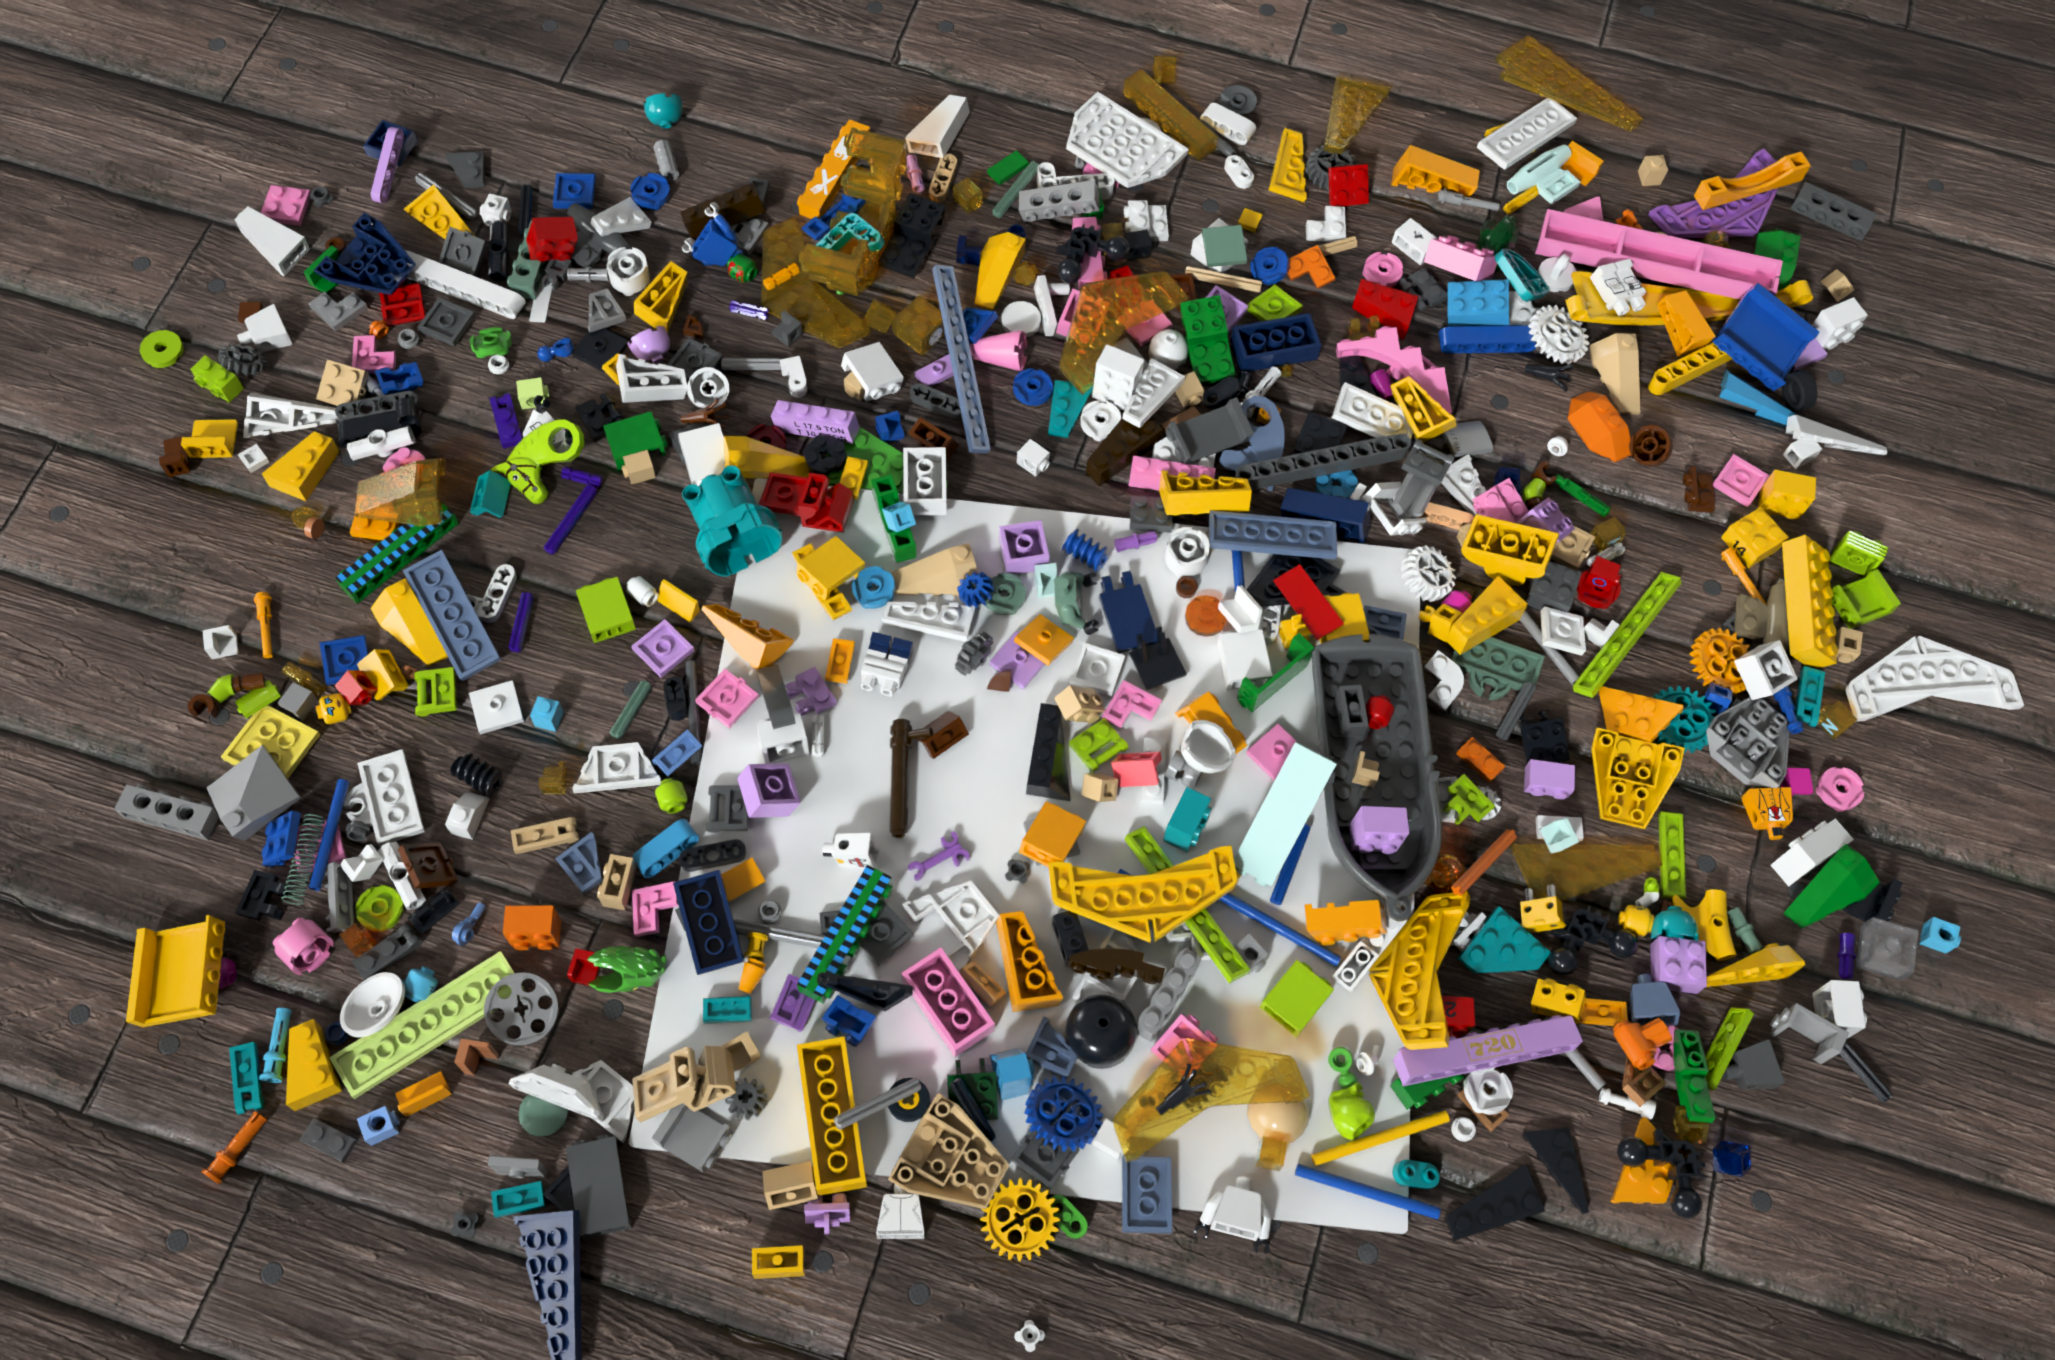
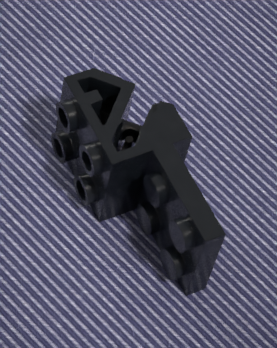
[878,193,946,279]

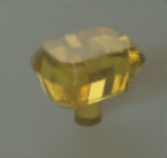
[1278,364,1293,377]

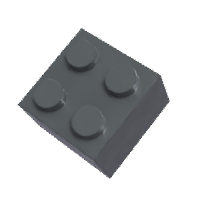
[1524,561,1582,612]

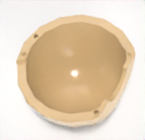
[1247,1084,1309,1145]

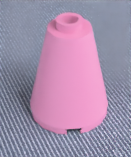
[970,330,1027,371]

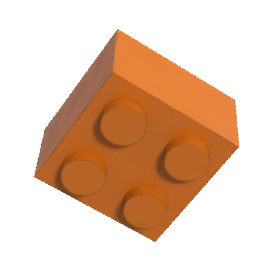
[503,905,562,951]

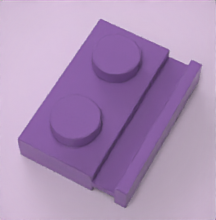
[769,974,815,1032]

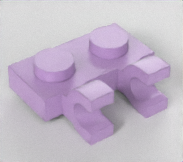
[785,667,836,716]

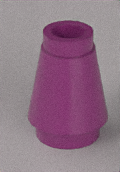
[1370,369,1394,400]

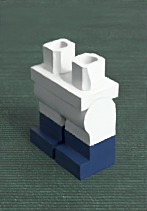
[861,632,913,697]

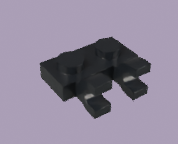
[235,870,292,921]

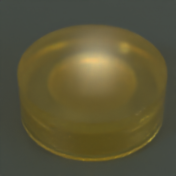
[291,506,315,529]

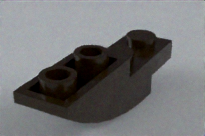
[1067,948,1165,985]

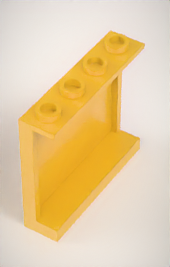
[126,915,225,1027]

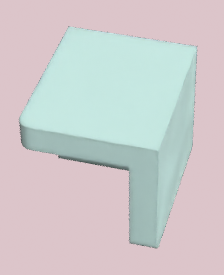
[1034,563,1057,598]
[1540,818,1579,853]

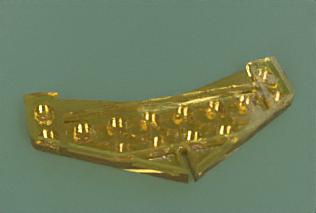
[761,217,870,348]
[1059,271,1189,395]
[1113,1038,1310,1163]

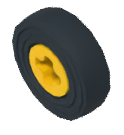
[888,1078,930,1122]

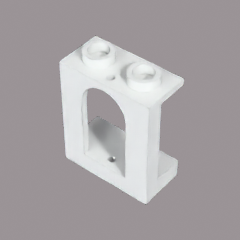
[1363,482,1427,536]

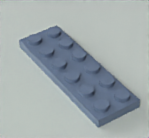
[1209,510,1337,560]
[402,550,502,681]

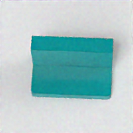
[470,470,511,518]

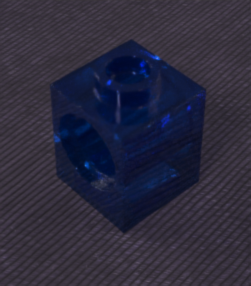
[1494,467,1521,494]

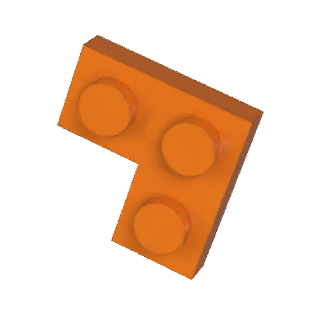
[1287,245,1335,289]

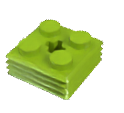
[1830,531,1889,577]

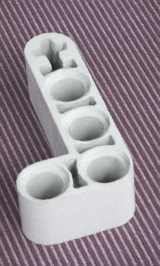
[1037,162,1115,200]

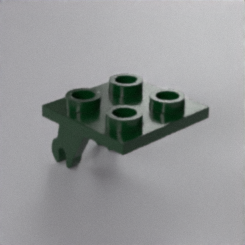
[947,1058,998,1120]

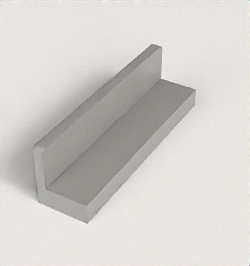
[1391,451,1444,519]

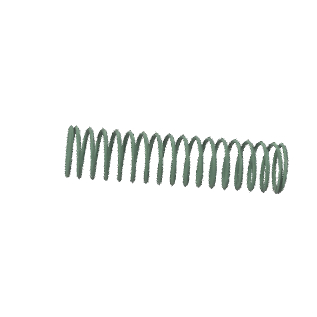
[281,814,326,905]

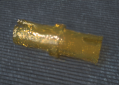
[282,662,327,697]

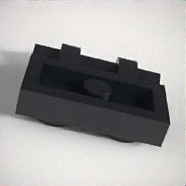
[575,393,624,442]

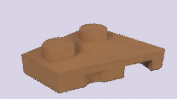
[1622,1055,1667,1107]

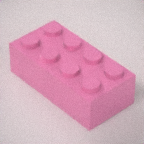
[902,947,995,1057]

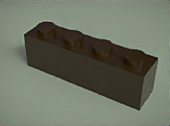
[681,183,765,240]

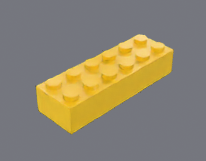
[1782,535,1838,669]
[797,1036,867,1196]

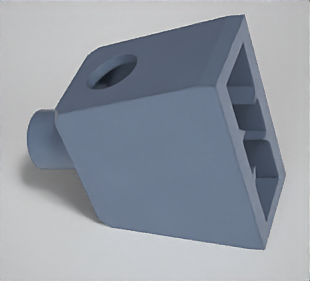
[1630,974,1680,1026]

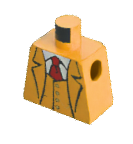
[1741,787,1793,840]

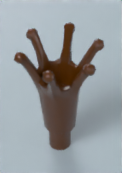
[680,399,730,429]

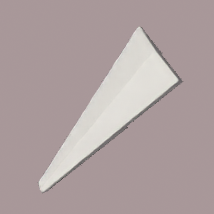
[1786,415,1887,455]

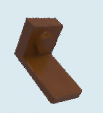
[159,436,190,477]

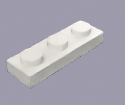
[1140,738,1166,805]

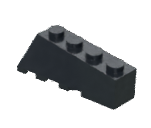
[1026,703,1070,801]

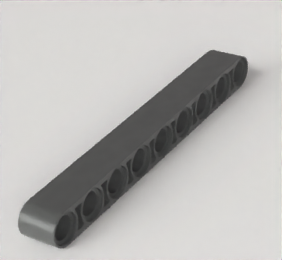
[1234,433,1411,490]

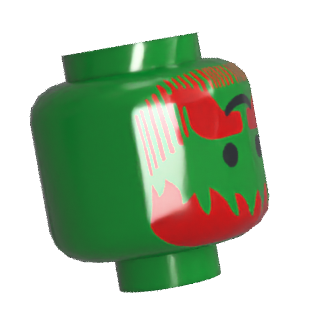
[727,254,758,283]

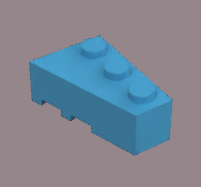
[990,1048,1035,1101]

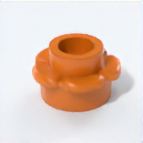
[369,320,389,339]

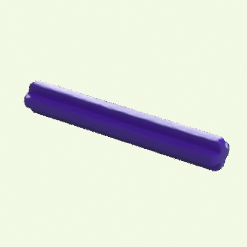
[544,484,597,555]

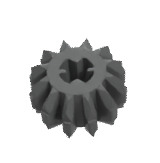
[725,1078,767,1120]

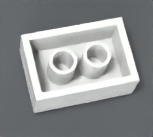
[1092,344,1144,411]
[903,447,947,515]

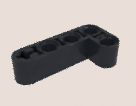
[337,398,422,448]

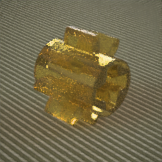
[1013,261,1039,286]

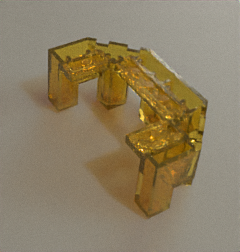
[799,127,907,296]

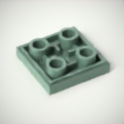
[1202,225,1247,267]

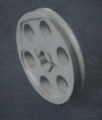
[484,972,558,1045]

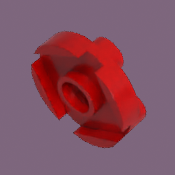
[1576,570,1621,609]

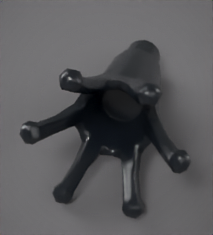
[1525,364,1574,392]
[1156,1063,1212,1116]

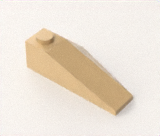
[890,543,977,597]

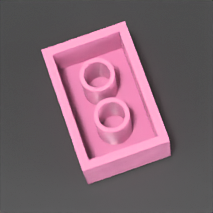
[1424,235,1497,281]

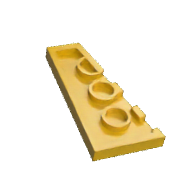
[1268,128,1307,202]
[403,184,475,239]

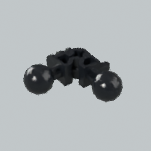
[1056,224,1130,283]
[1548,904,1638,976]
[1617,1129,1707,1219]

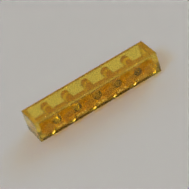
[1123,69,1218,161]

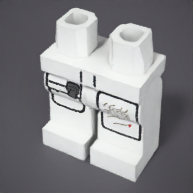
[1590,259,1646,316]

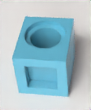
[882,501,916,532]
[1919,917,1961,954]

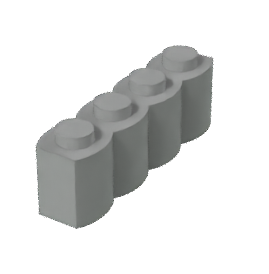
[1137,948,1201,1042]

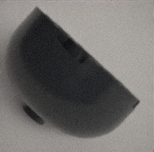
[1065,994,1137,1069]

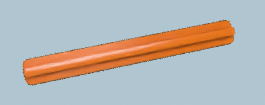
[1451,829,1517,896]

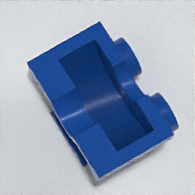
[375,362,423,395]
[822,995,877,1047]

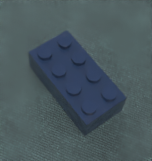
[1230,313,1322,372]
[673,870,745,975]

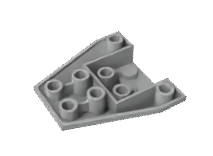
[1706,697,1790,788]

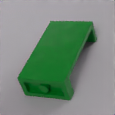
[1237,633,1315,713]

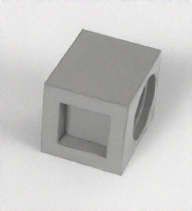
[1234,933,1268,975]

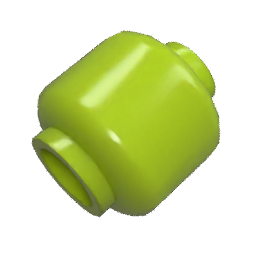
[655,778,688,814]

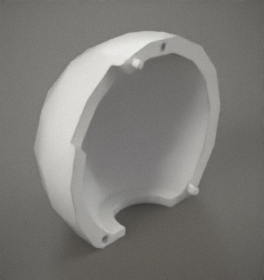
[1181,720,1236,774]

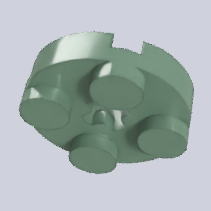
[985,573,1026,615]

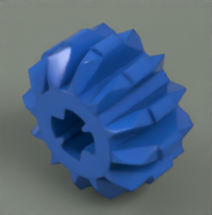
[957,571,995,609]

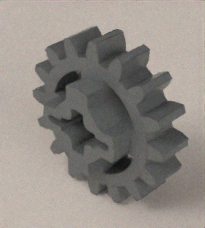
[218,344,267,375]
[955,631,994,676]

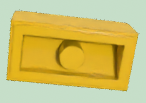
[657,579,700,622]

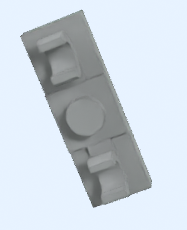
[324,862,355,934]

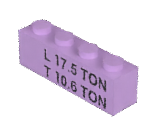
[771,400,860,444]

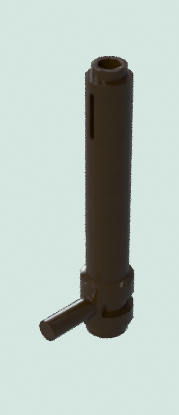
[889,719,933,838]

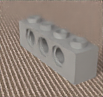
[1019,180,1099,222]
[114,784,219,841]

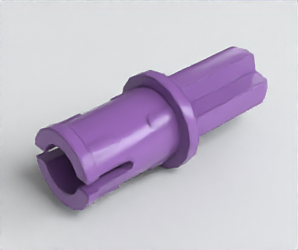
[1114,531,1157,552]

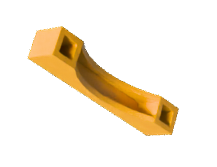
[1694,152,1811,210]

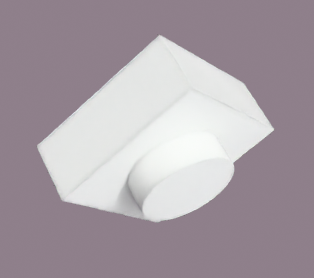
[238,444,270,473]

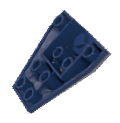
[314,212,417,295]

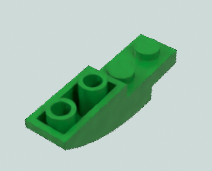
[1673,1029,1716,1123]

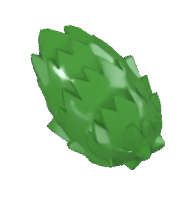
[587,946,667,993]

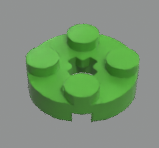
[469,327,512,358]

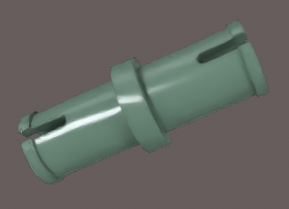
[1727,907,1763,954]

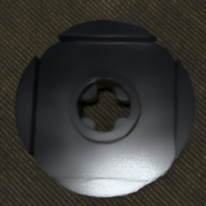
[804,435,847,476]

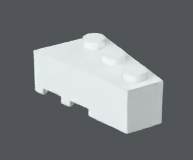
[616,354,687,403]

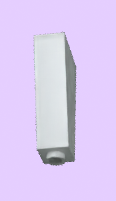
[905,95,970,158]
[234,206,310,276]

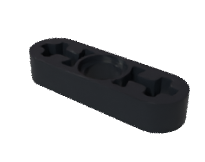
[679,839,747,872]

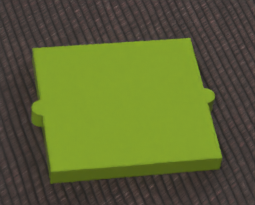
[235,680,281,719]

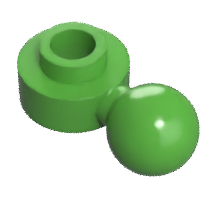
[1328,1047,1358,1089]

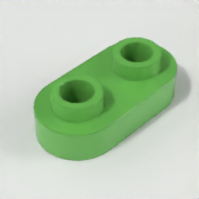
[1049,1195,1088,1239]

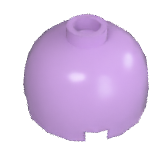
[628,326,670,364]

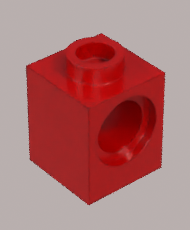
[335,670,378,705]

